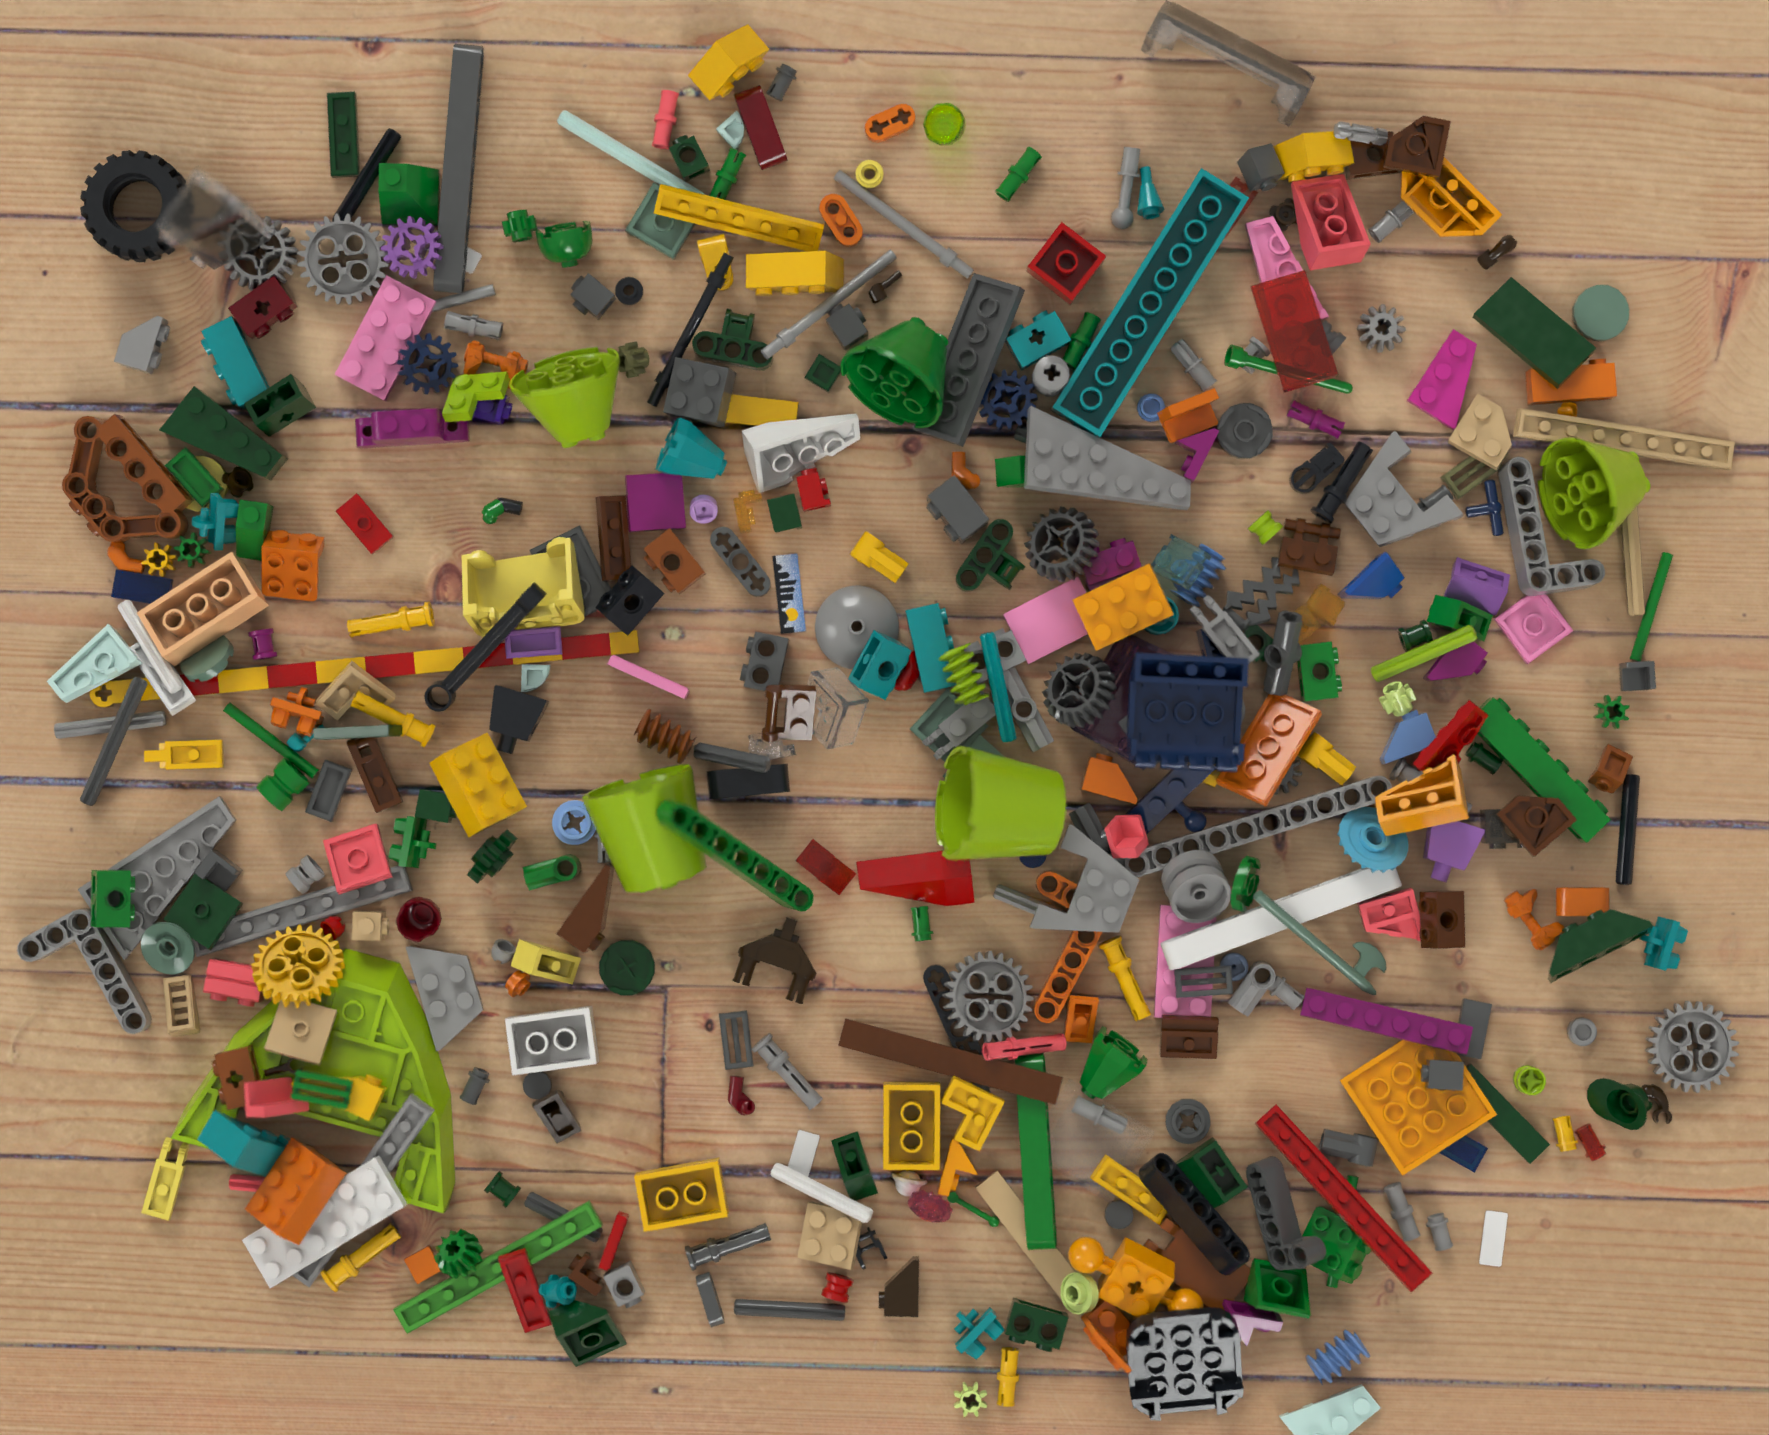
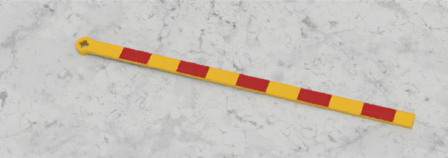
[89,630,640,708]

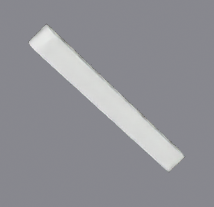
[1160,867,1402,970]

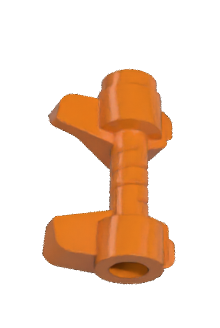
[463,340,529,389]
[1504,889,1564,951]

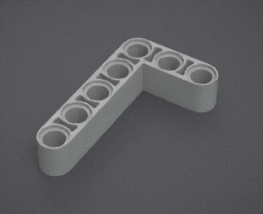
[1498,457,1605,596]
[17,908,152,1034]

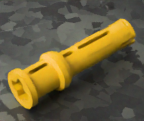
[347,602,435,638]
[350,690,436,748]
[1098,935,1151,1021]
[320,1223,401,1292]

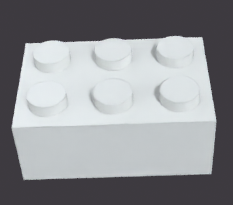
[505,1006,599,1075]

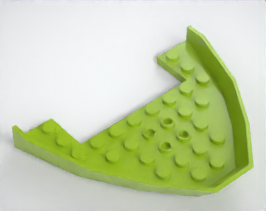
[171,948,455,1214]

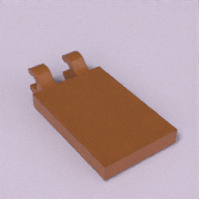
[1143,1216,1250,1310]

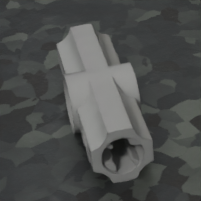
[1003,667,1054,752]

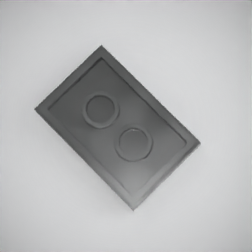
[529,525,611,626]

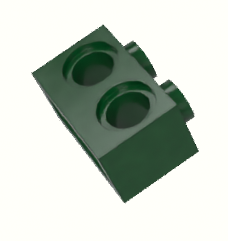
[1004,1298,1069,1352]

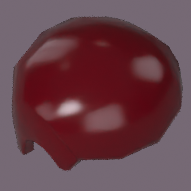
[396,897,442,942]

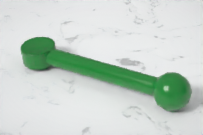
[947,1191,1000,1227]

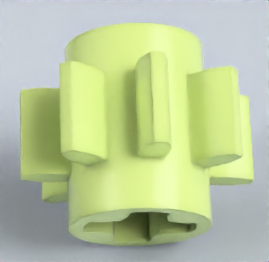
[1379,681,1417,716]
[954,1382,987,1417]

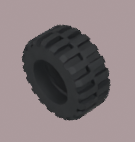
[80,150,194,262]

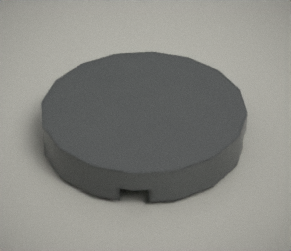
[1217,403,1273,459]

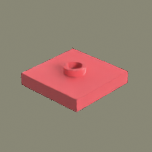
[323,823,393,895]

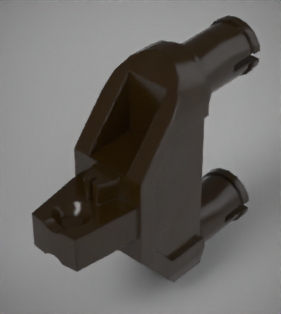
[732,917,817,1004]

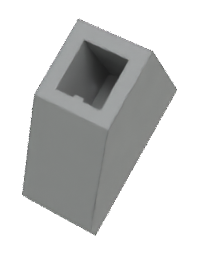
[114,316,170,374]

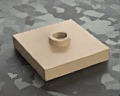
[264,1000,337,1066]

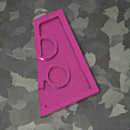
[1407,329,1477,431]

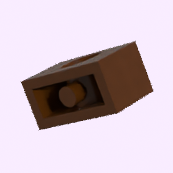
[1345,131,1401,180]
[1419,891,1465,949]

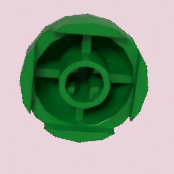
[535,221,593,268]

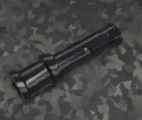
[1311,441,1373,524]

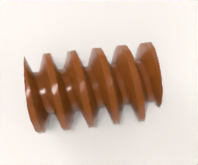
[634,709,697,764]

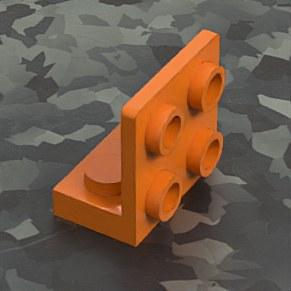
[1081,1299,1132,1374]

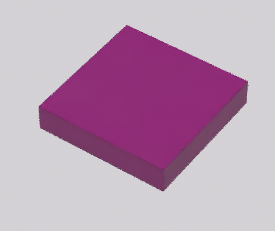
[625,473,686,532]

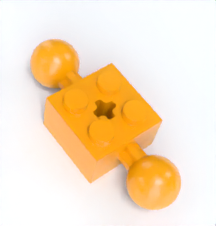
[1068,1237,1204,1318]

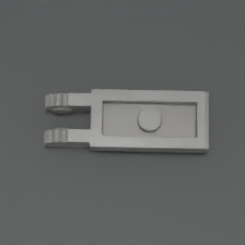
[1189,595,1260,663]
[922,691,996,760]

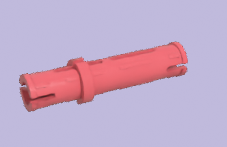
[982,1033,1066,1061]

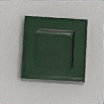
[804,354,841,393]

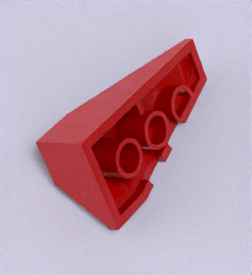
[856,850,975,906]

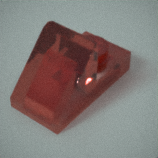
[795,839,857,895]

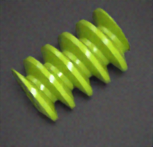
[938,643,989,705]

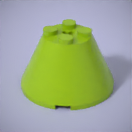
[509,347,620,448]
[1538,437,1650,549]

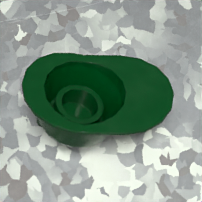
[1587,1078,1653,1130]

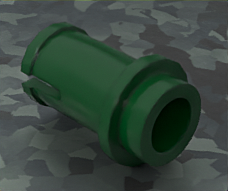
[1465,741,1503,775]

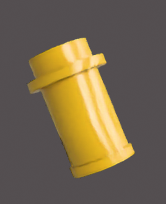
[1552,1115,1578,1152]

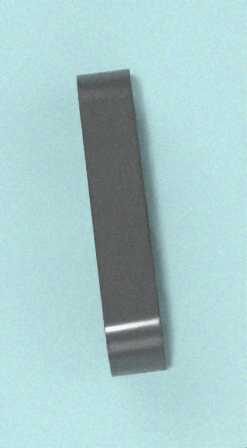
[710,527,771,597]

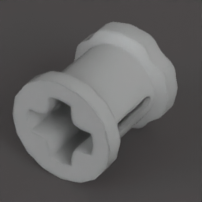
[1243,337,1271,374]

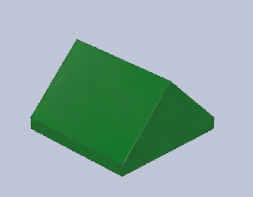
[1243,1258,1311,1319]

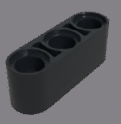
[707,764,790,799]

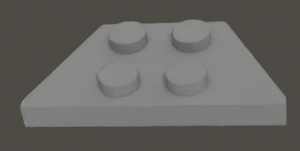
[406,946,484,1051]

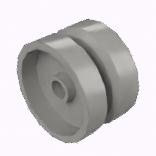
[1161,850,1231,923]

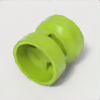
[1513,1065,1546,1095]

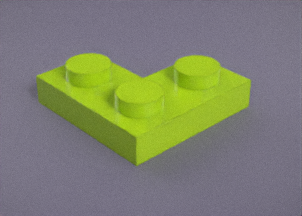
[442,372,510,422]

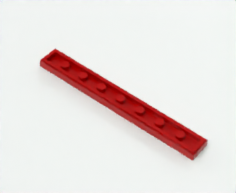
[1255,1104,1433,1293]

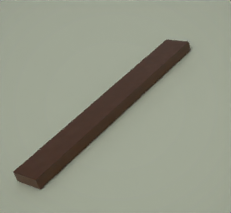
[838,1019,1063,1105]

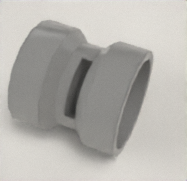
[285,855,325,894]

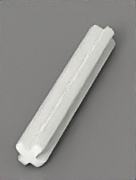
[118,600,183,694]
[771,1163,873,1223]

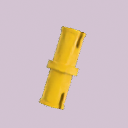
[996,1347,1019,1407]

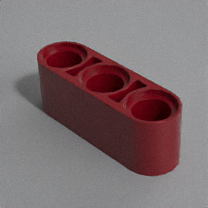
[734,85,788,170]

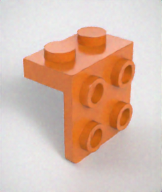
[261,530,325,601]

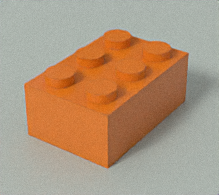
[245,1137,346,1245]

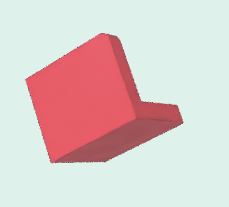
[1105,815,1149,858]

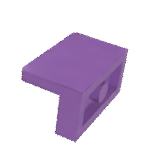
[1444,557,1510,616]

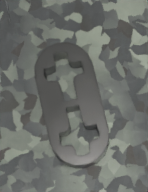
[696,1272,725,1327]

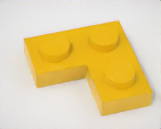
[941,1075,1005,1151]

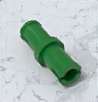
[995,147,1042,202]
[709,148,746,200]
[1062,312,1101,370]

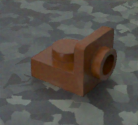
[568,1251,604,1297]

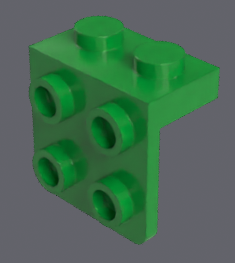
[1302,1206,1372,1284]

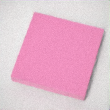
[1493,586,1573,664]

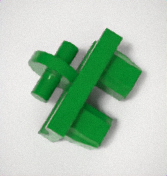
[389,816,437,868]

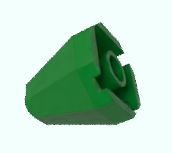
[1079,1026,1148,1099]

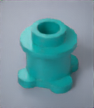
[539,1274,577,1308]

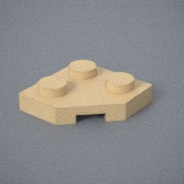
[1448,394,1512,471]

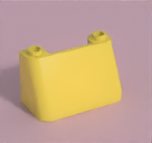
[461,537,585,637]

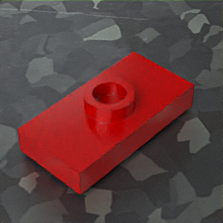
[336,493,394,555]

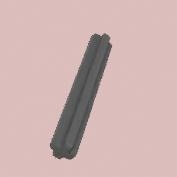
[734,1299,845,1321]

